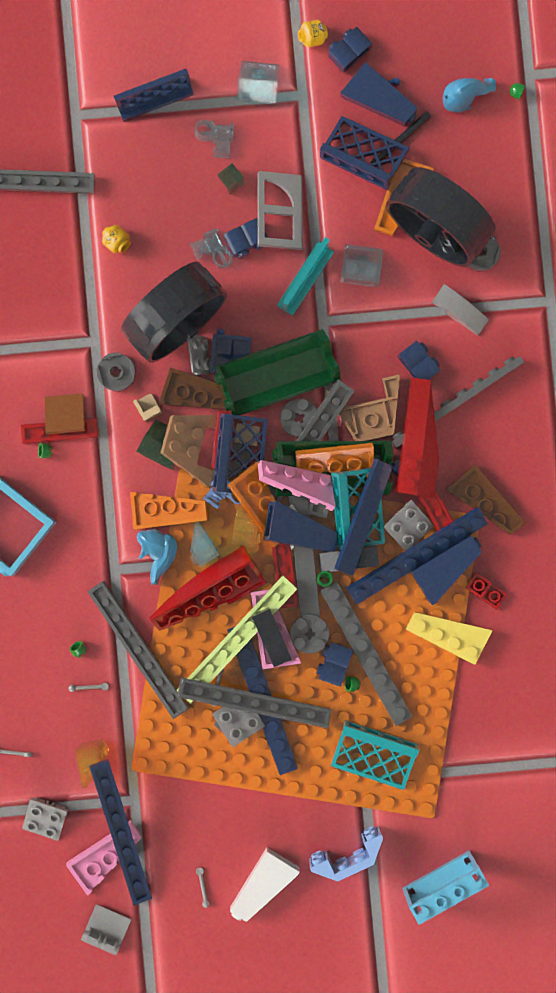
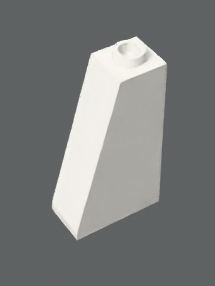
[230,847,300,922]

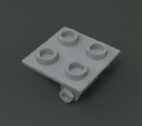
[188,335,211,376]
[383,500,434,551]
[212,707,265,747]
[22,797,69,841]
[81,904,131,955]

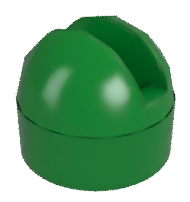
[510,83,525,100]
[38,443,53,459]
[317,571,333,587]
[69,641,87,658]
[345,676,361,692]

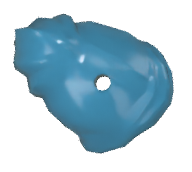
[443,78,496,112]
[137,529,177,585]

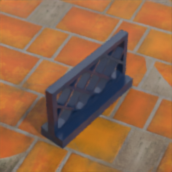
[114,68,194,122]
[320,116,409,190]
[212,413,268,493]

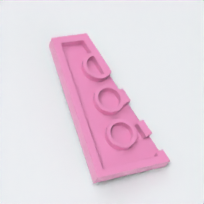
[258,460,336,511]
[251,589,301,669]
[66,820,142,896]

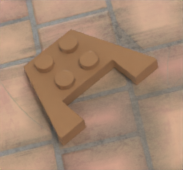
[326,375,400,441]
[161,415,217,487]

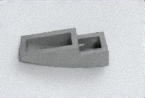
[432,284,489,336]

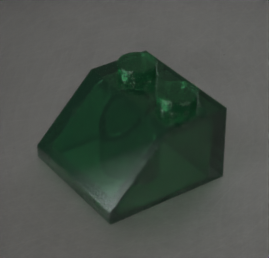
[136,419,175,470]

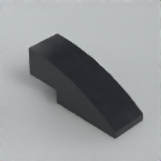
[318,546,379,572]
[251,607,292,667]

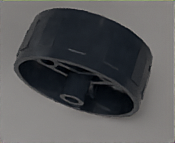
[386,167,496,267]
[121,261,227,363]

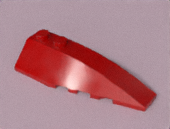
[395,378,439,498]
[149,546,267,631]

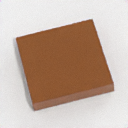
[45,393,85,435]

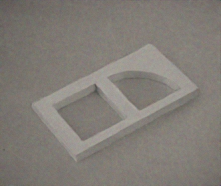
[257,171,303,250]

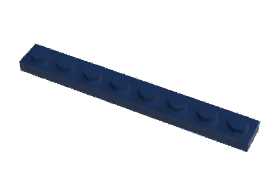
[346,507,488,605]
[227,626,298,775]
[89,759,152,906]

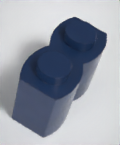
[328,27,372,73]
[224,218,268,258]
[397,340,440,380]
[316,642,353,687]

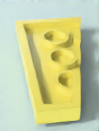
[406,612,492,665]

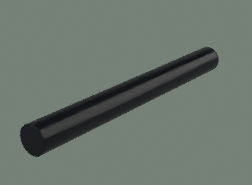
[370,111,431,164]

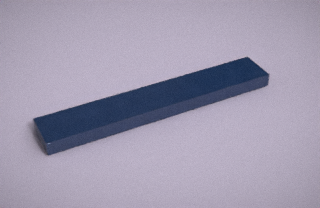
[334,459,393,576]

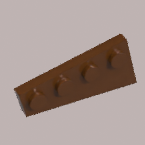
[158,368,225,409]
[446,465,526,535]

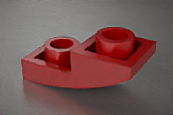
[465,572,508,610]

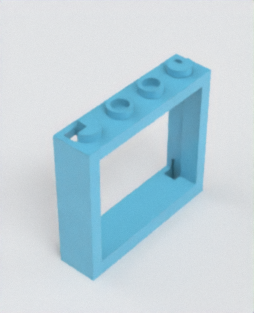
[0,477,57,577]
[402,851,489,925]

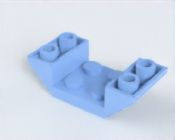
[309,826,383,881]

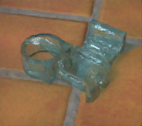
[194,120,234,158]
[189,228,232,269]

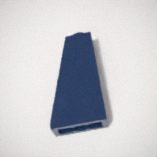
[340,62,418,126]
[263,501,338,552]
[411,536,482,605]

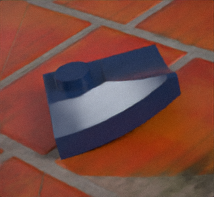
[210,334,252,373]

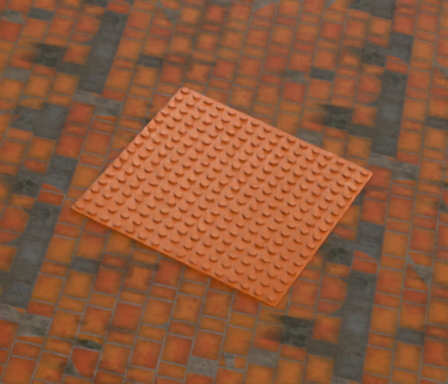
[132,468,479,818]

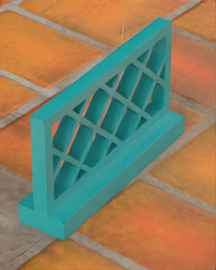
[277,237,334,317]
[331,468,385,550]
[331,720,419,790]

